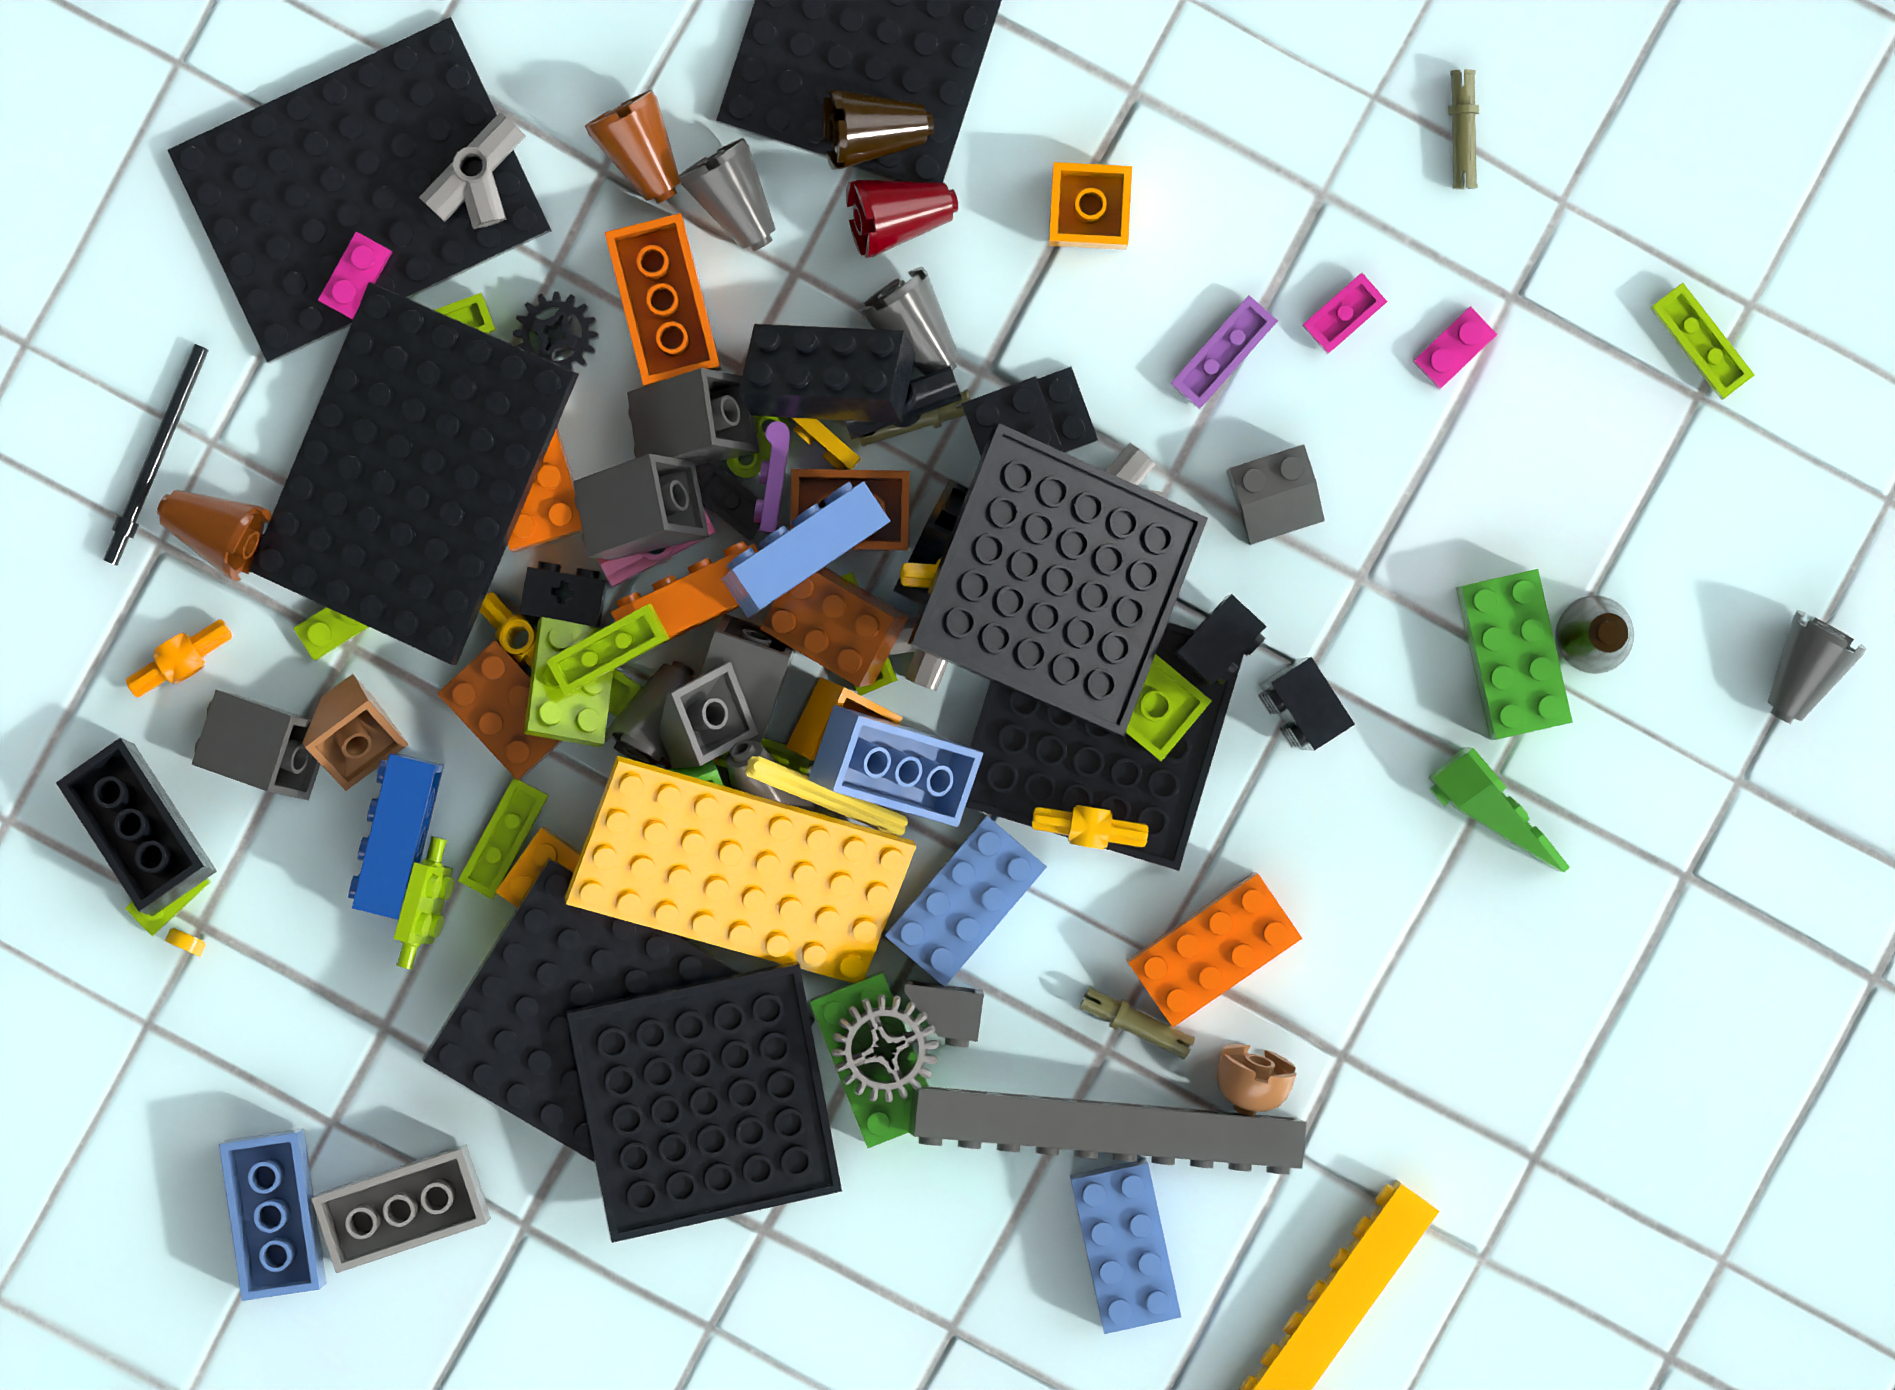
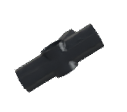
[844,366,963,440]

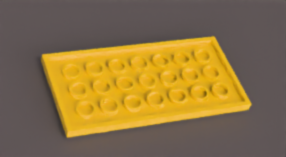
[565,756,916,983]

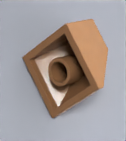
[303,674,408,791]

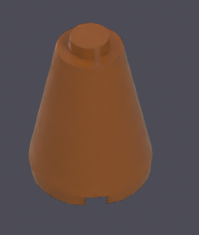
[585,90,681,204]
[157,490,272,581]

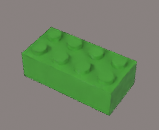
[1456,569,1573,740]
[810,970,929,1148]

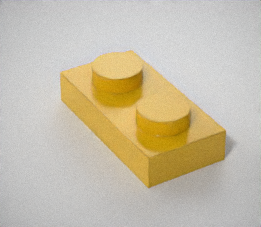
[792,418,861,470]

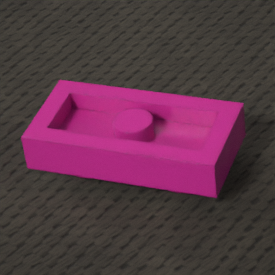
[318,232,392,320]
[1302,273,1388,355]
[1413,306,1498,390]

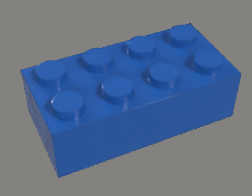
[348,753,444,920]

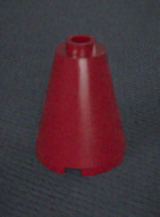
[846,180,958,258]

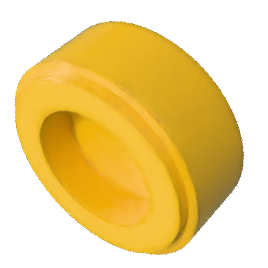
[165,928,206,957]

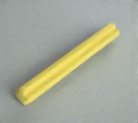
[745,756,908,836]

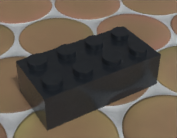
[738,324,915,423]
[1258,656,1355,751]
[56,738,217,916]

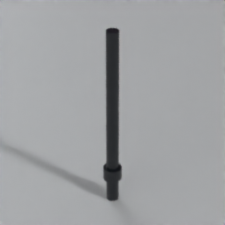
[103,344,209,566]

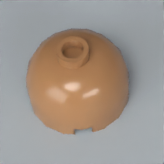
[1216,1044,1297,1116]

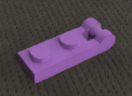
[754,421,790,533]

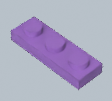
[1170,295,1278,410]

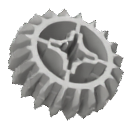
[832,994,939,1102]

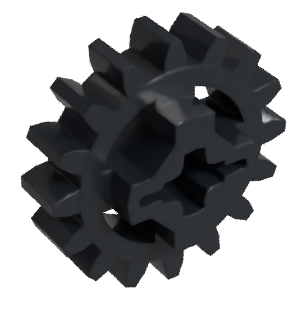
[513,291,599,371]

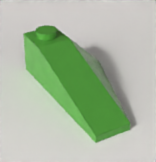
[1428,747,1570,873]

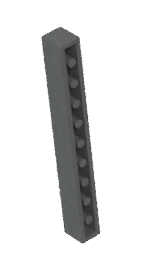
[909,1086,1307,1175]

